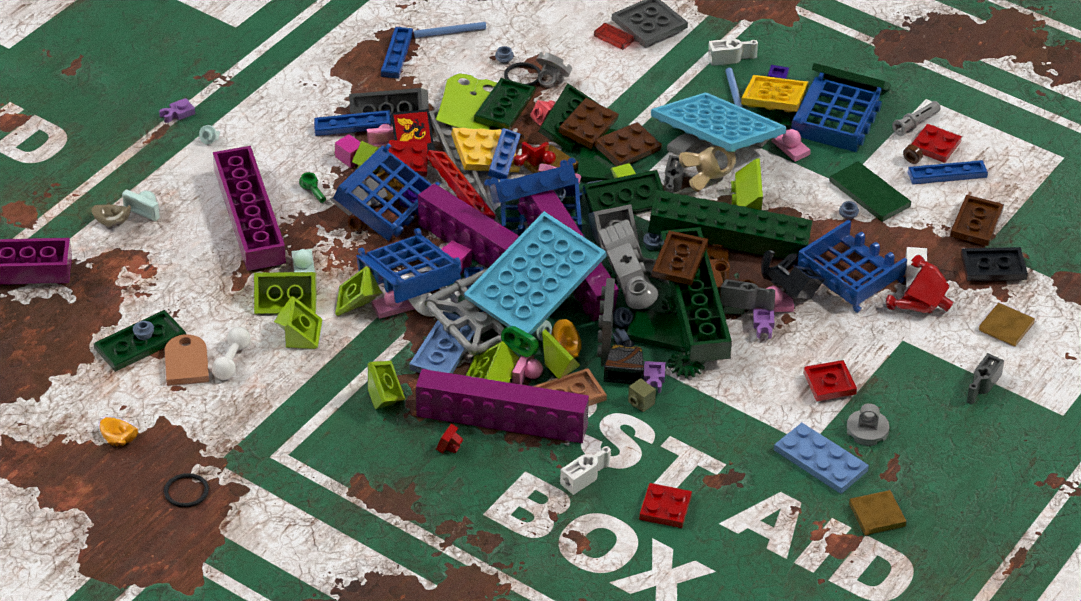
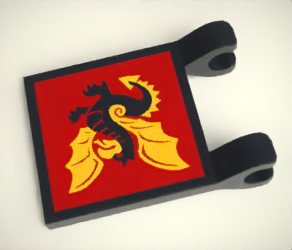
[391,109,435,153]

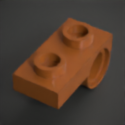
[710,259,730,297]

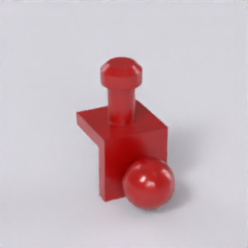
[513,141,556,167]

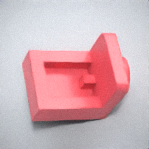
[530,100,556,126]

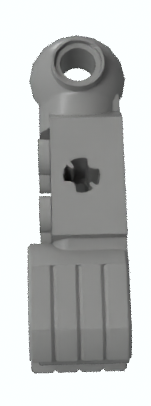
[598,219,658,309]

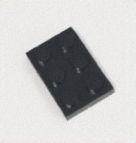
[961,247,1028,281]

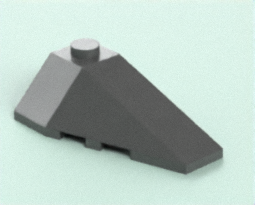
[349,88,429,124]

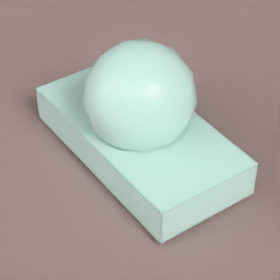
[122,189,160,221]
[292,249,315,272]

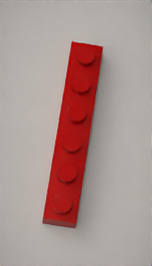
[426,150,496,220]

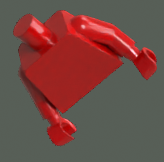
[886,255,954,313]

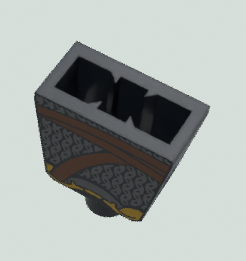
[604,340,644,384]

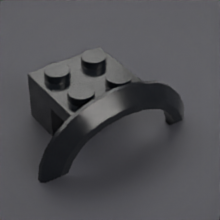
[761,251,825,300]

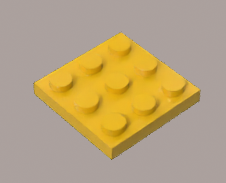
[741,75,808,112]
[451,128,521,173]

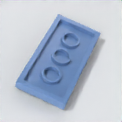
[409,311,475,374]
[774,422,869,494]

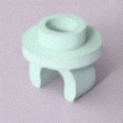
[199,125,220,144]
[532,320,552,341]

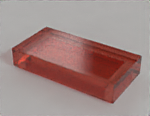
[594,23,634,50]

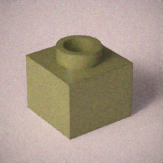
[628,379,656,412]

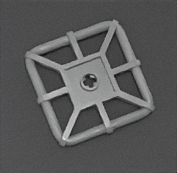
[425,269,515,355]

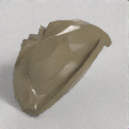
[91,204,131,227]

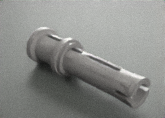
[892,101,941,136]

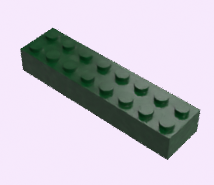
[648,190,813,262]
[660,227,732,363]

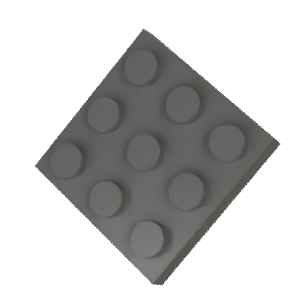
[611,0,688,47]
[597,278,615,366]

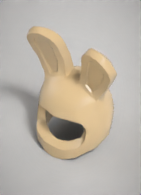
[679,146,736,192]

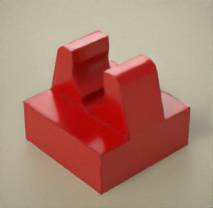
[436,424,463,454]

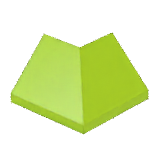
[335,266,382,316]
[274,296,322,349]
[542,329,580,379]
[368,360,406,410]

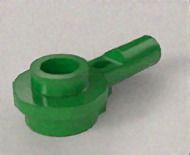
[299,172,326,203]

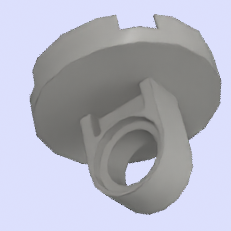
[536,52,573,88]
[846,404,889,446]

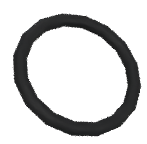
[504,62,541,86]
[164,473,209,507]

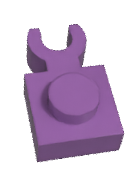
[159,98,195,123]
[753,308,775,339]
[644,361,666,393]

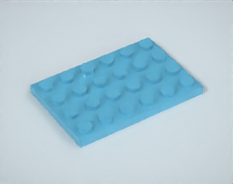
[651,92,786,152]
[464,211,607,335]

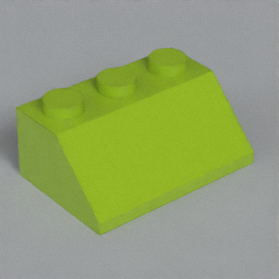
[731,158,763,210]
[254,272,317,314]
[466,341,520,383]

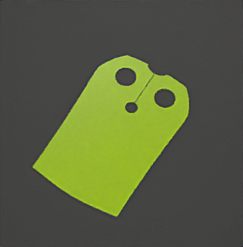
[436,73,497,130]

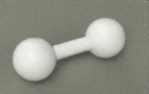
[212,327,250,380]

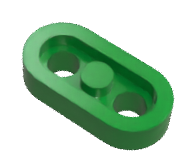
[501,326,539,357]

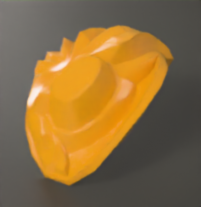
[551,319,581,358]
[99,417,138,447]

